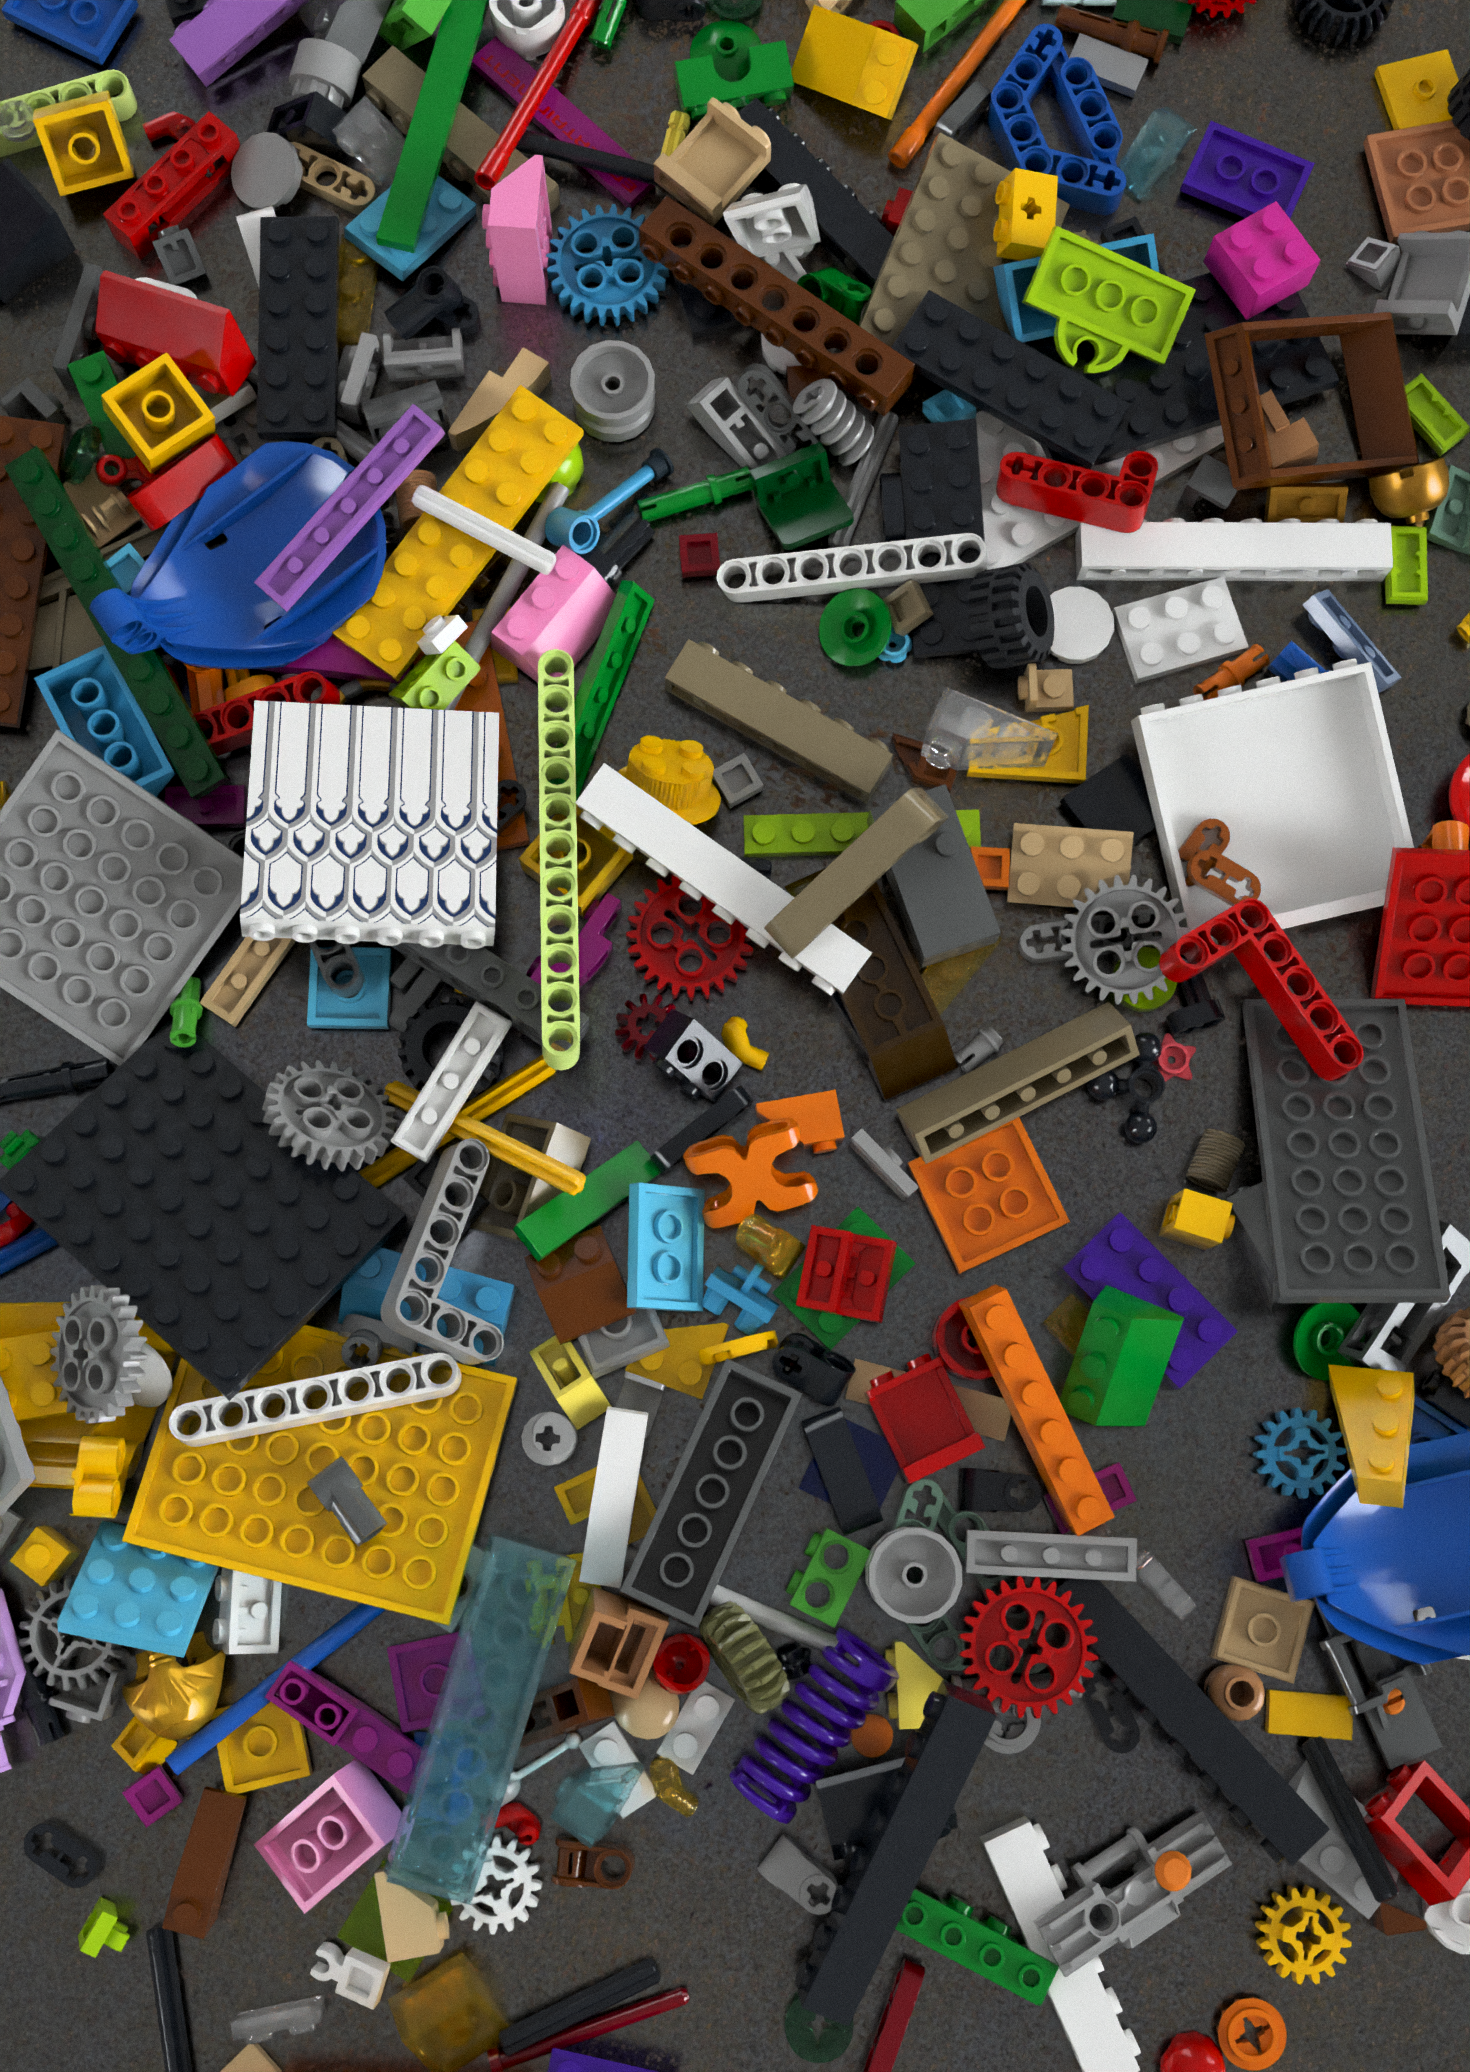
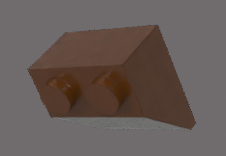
[524,1225,637,1345]

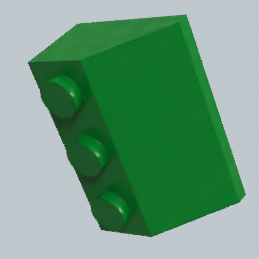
[1060,1285,1185,1426]

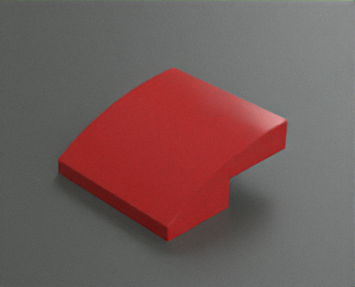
[796,1225,897,1323]

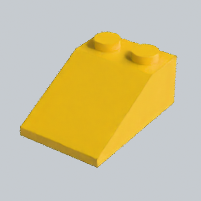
[791,4,919,120]

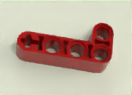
[996,451,1158,533]

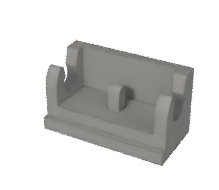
[383,328,465,382]

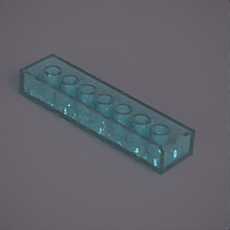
[384,1533,577,1905]

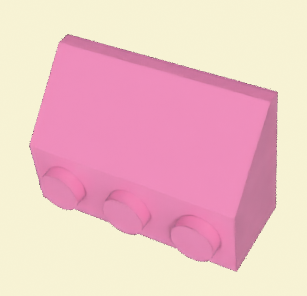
[491,544,616,683]

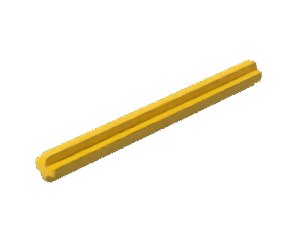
[358,1055,556,1188]
[384,1081,586,1195]

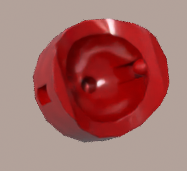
[652,1634,710,1695]

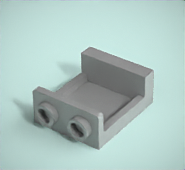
[1373,230,1470,335]

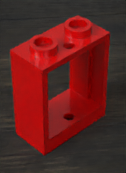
[1364,1760,1470,1906]

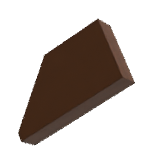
[891,733,962,794]

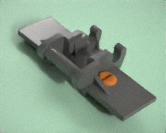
[1313,1598,1443,1770]

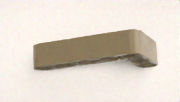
[764,787,949,959]

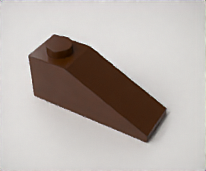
[475,1677,615,1759]
[162,1786,247,1939]

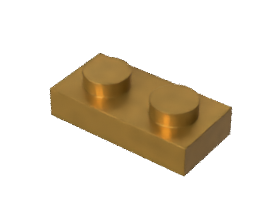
[1264,483,1348,523]

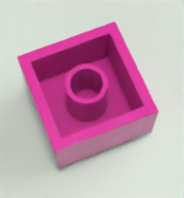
[1203,201,1321,320]

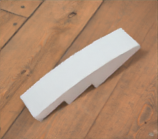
[579,1406,649,1588]

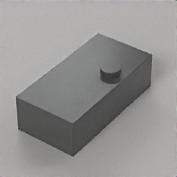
[867,784,1001,968]

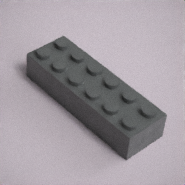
[619,1359,803,1630]

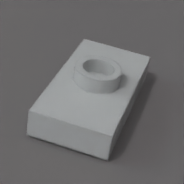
[849,1128,919,1201]

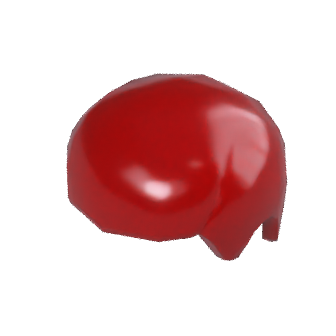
[1160,2031,1226,2072]

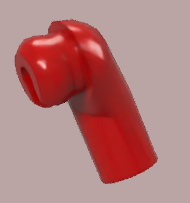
[142,111,196,143]
[480,1802,541,1846]

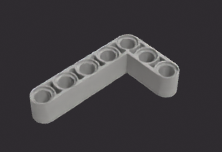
[380,1138,504,1365]

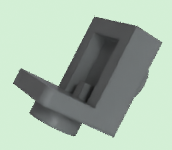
[0,377,68,426]

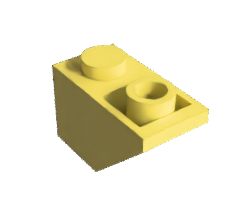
[885,1639,944,1729]

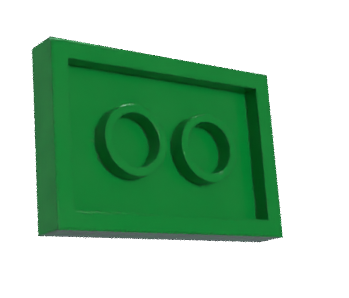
[772,1206,916,1350]

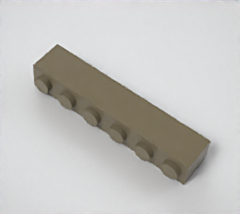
[362,45,561,214]
[665,639,893,804]
[896,1002,1140,1164]

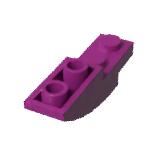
[526,892,622,989]
[265,1660,433,1794]

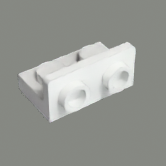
[213,1568,282,1654]

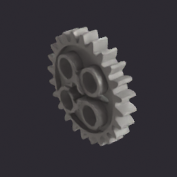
[1060,875,1192,1005]
[262,1060,397,1171]
[50,1285,148,1424]

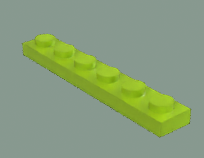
[743,809,981,857]

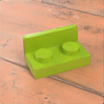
[388,641,481,710]

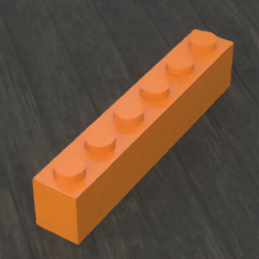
[958,1285,1115,1536]

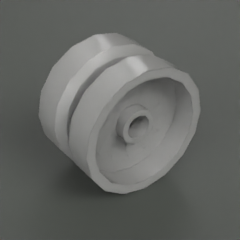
[570,340,656,442]
[865,1527,962,1623]

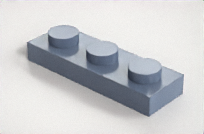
[1303,589,1402,693]

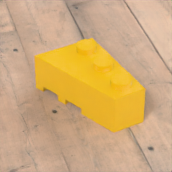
[1328,1364,1415,1508]

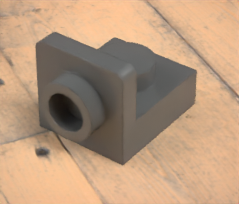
[152,225,207,286]

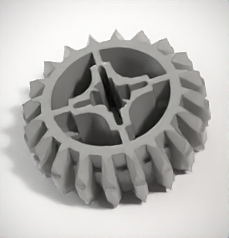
[18,1574,130,1691]

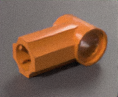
[184,663,226,714]

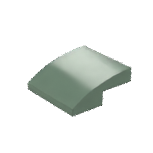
[1425,464,1470,555]

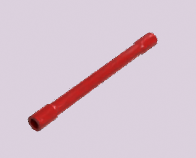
[474,0,603,190]

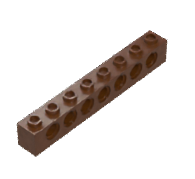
[639,196,915,417]

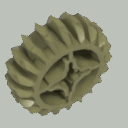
[699,1601,790,1715]

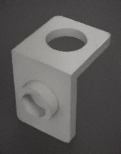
[615,1371,666,1438]
[48,1668,127,1723]

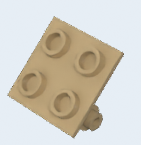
[63,461,141,550]

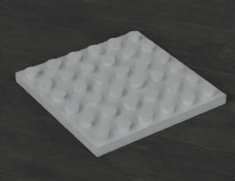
[0,730,244,1066]

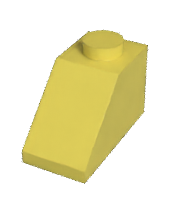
[529,1335,612,1430]

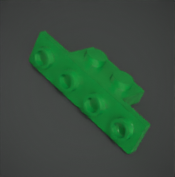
[895,1889,1059,2006]

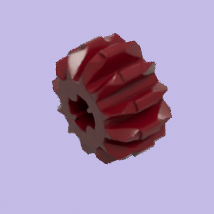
[615,993,676,1062]

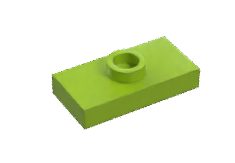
[1405,373,1470,457]
[1385,526,1428,605]

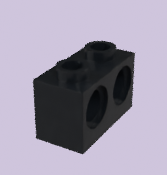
[644,1009,743,1102]

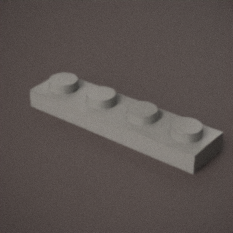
[965,1529,1137,1582]

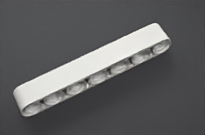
[717,533,988,603]
[169,1353,462,1447]

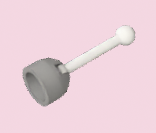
[485,1732,582,1807]

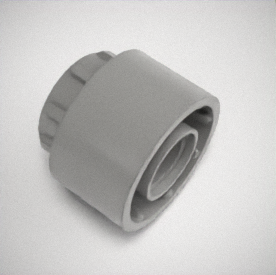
[289,38,362,108]

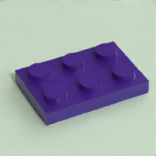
[1180,121,1315,218]

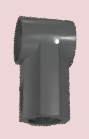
[307,1456,388,1546]

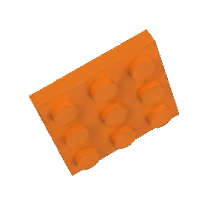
[906,1117,1070,1274]

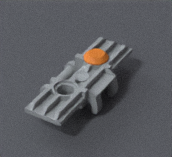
[1033,1810,1232,1977]

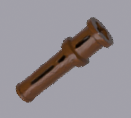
[1055,3,1170,64]

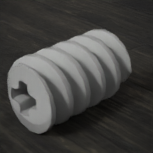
[793,378,875,466]
[521,1411,579,1466]

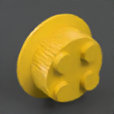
[617,735,721,825]

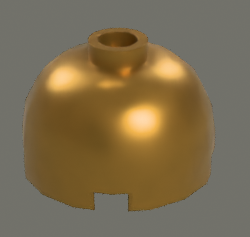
[1368,457,1450,525]

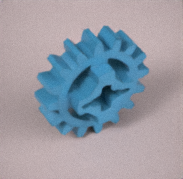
[1253,1407,1346,1498]

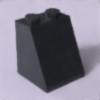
[0,157,76,304]

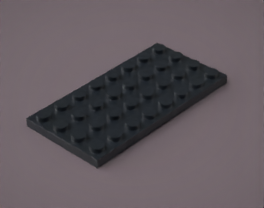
[1022,272,1339,467]

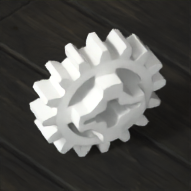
[448,1834,542,1934]

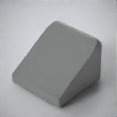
[1345,237,1401,291]

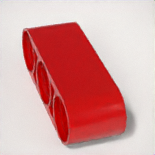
[127,433,238,531]

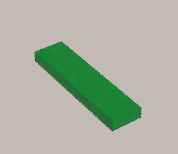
[513,1140,662,1262]

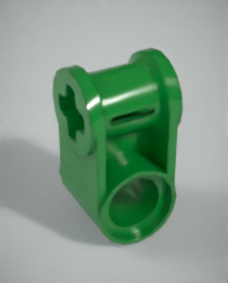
[797,267,872,325]

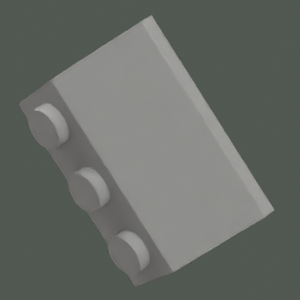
[1288,1759,1399,1920]

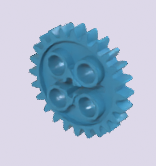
[546,204,669,326]

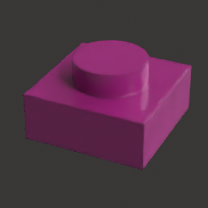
[122,1763,184,1828]

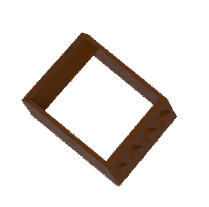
[1205,312,1419,490]

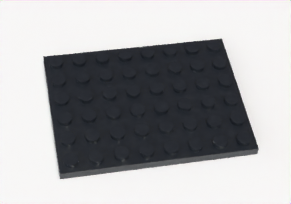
[0,1017,408,1401]

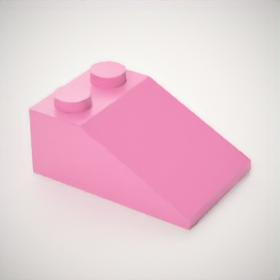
[254,1759,411,1914]

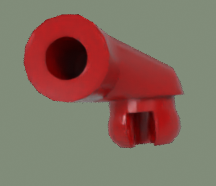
[0,1203,33,1248]

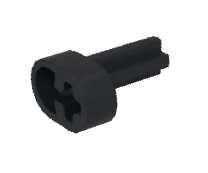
[575,518,655,588]
[1166,954,1225,1037]

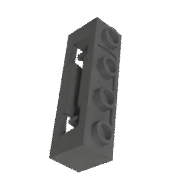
[1337,1221,1470,1372]

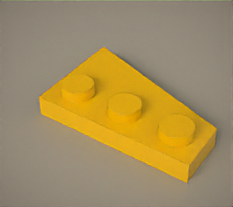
[966,705,1089,784]

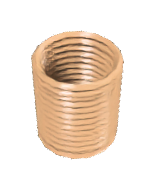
[395,469,437,531]

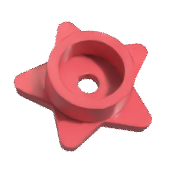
[1152,1033,1196,1082]

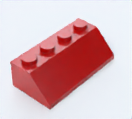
[95,270,257,397]

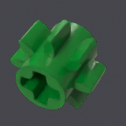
[0,1129,41,1170]

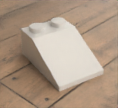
[723,183,821,258]

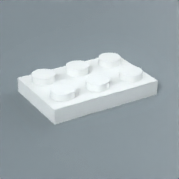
[1112,576,1249,683]

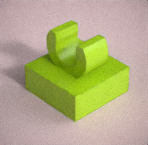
[78,1897,130,1958]

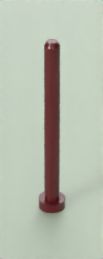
[487,1987,690,2072]

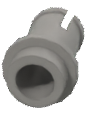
[954,1025,1005,1074]

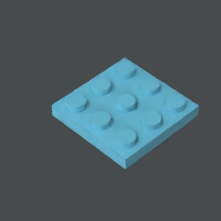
[57,1520,219,1658]

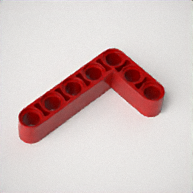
[143,663,340,768]
[1159,898,1364,1081]

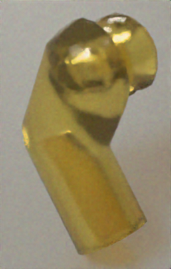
[649,1757,699,1818]

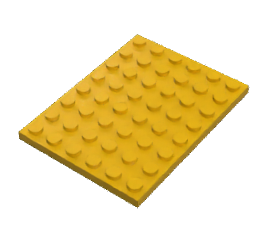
[122,1325,518,1626]

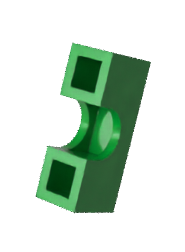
[673,40,794,121]

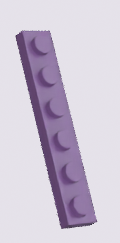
[254,404,446,612]

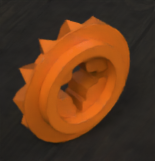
[1216,1996,1287,2071]

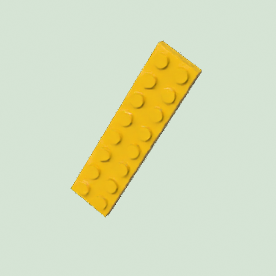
[332,385,584,682]

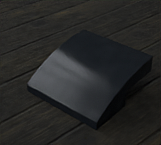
[1059,753,1156,847]

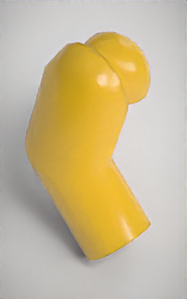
[721,1016,769,1071]

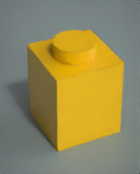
[10,1525,82,1587]

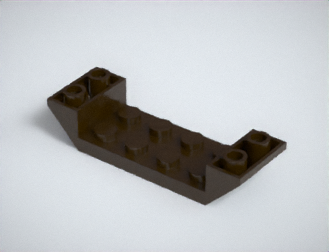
[784,867,957,1101]

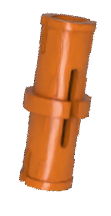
[1193,644,1270,700]

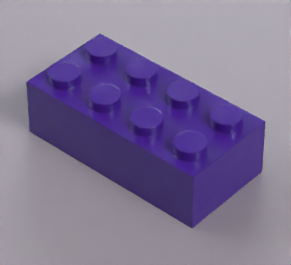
[1056,1212,1238,1390]

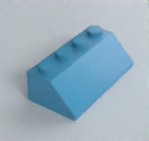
[993,233,1159,342]
[34,645,175,797]
[338,1247,518,1367]

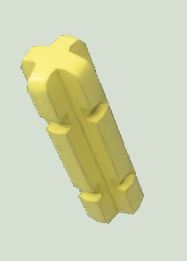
[661,110,690,156]

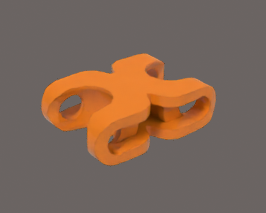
[683,1118,818,1228]

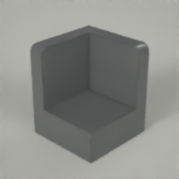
[1180,453,1238,509]

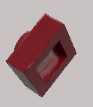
[679,533,720,578]

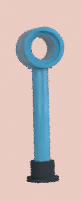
[545,448,674,554]

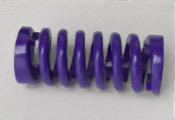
[729,1628,899,1824]

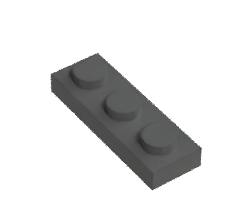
[52,263,103,387]

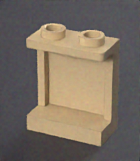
[653,97,771,227]

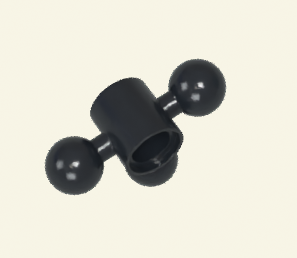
[1087,1032,1165,1143]

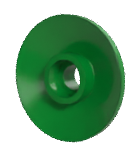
[690,20,762,82]
[819,588,892,667]
[1293,1303,1365,1380]

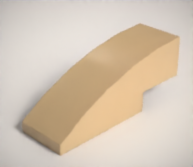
[448,347,551,451]

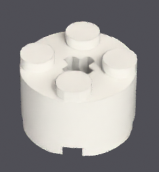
[489,0,566,61]

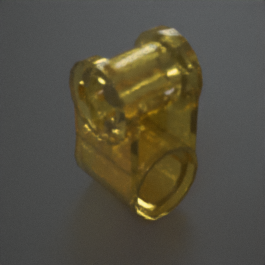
[736,1213,806,1281]

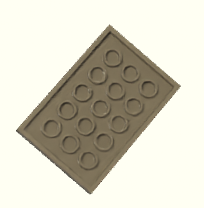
[858,132,1070,347]

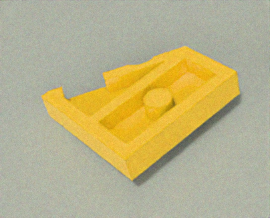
[625,1323,729,1400]

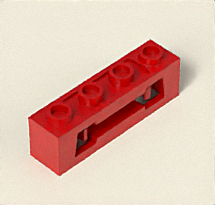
[103,111,241,261]

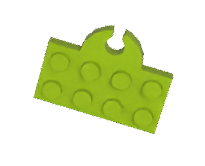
[1022,226,1196,374]

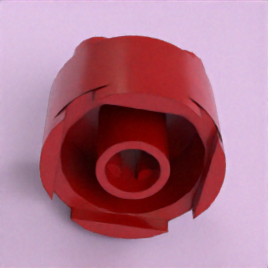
[932,1296,993,1381]

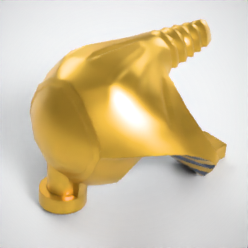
[122,1631,226,1740]

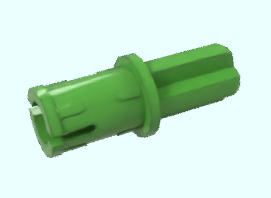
[170,976,203,1047]

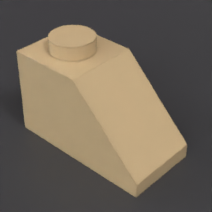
[374,1865,449,1963]

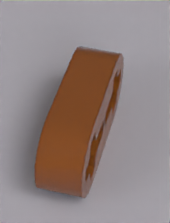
[1178,819,1230,887]
[1186,850,1261,906]

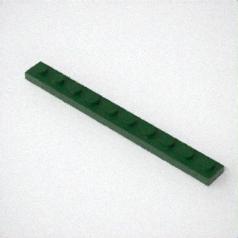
[4,446,230,800]

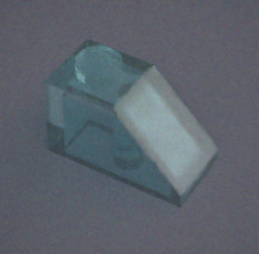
[1118,106,1197,199]
[550,1762,645,1849]

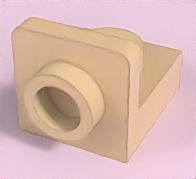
[1018,663,1074,712]

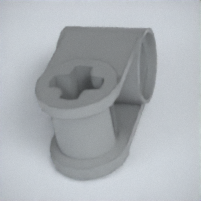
[757,1833,838,1915]

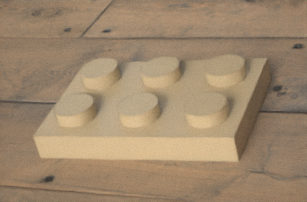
[1007,823,1134,908]

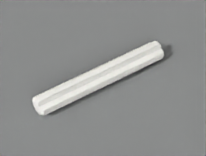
[411,485,556,575]

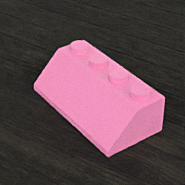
[482,155,553,305]

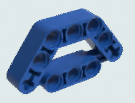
[987,24,1126,215]

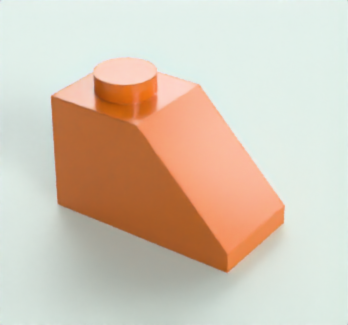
[755,1090,845,1154]

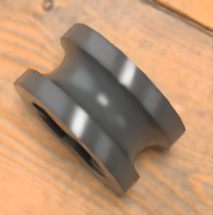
[341,1329,383,1370]

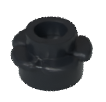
[777,1643,812,1680]

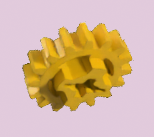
[1255,1885,1352,1985]

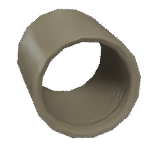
[1186,1128,1245,1193]

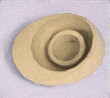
[608,1666,680,1740]

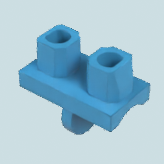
[701,1262,780,1336]

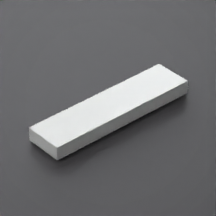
[390,1001,512,1163]

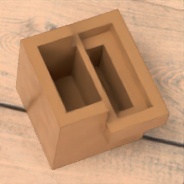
[1259,390,1319,492]
[568,1587,669,1700]

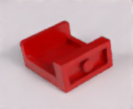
[864,1353,986,1484]

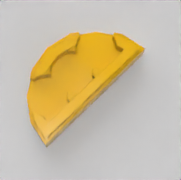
[698,1330,779,1366]

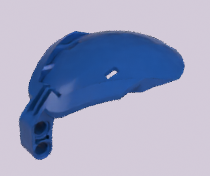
[89,441,386,669]
[1279,1432,1470,1665]

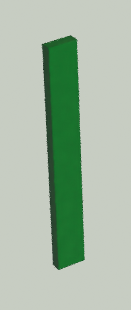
[376,0,489,253]

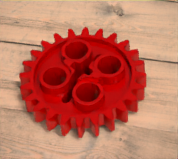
[626,875,753,1001]
[958,1576,1098,1719]

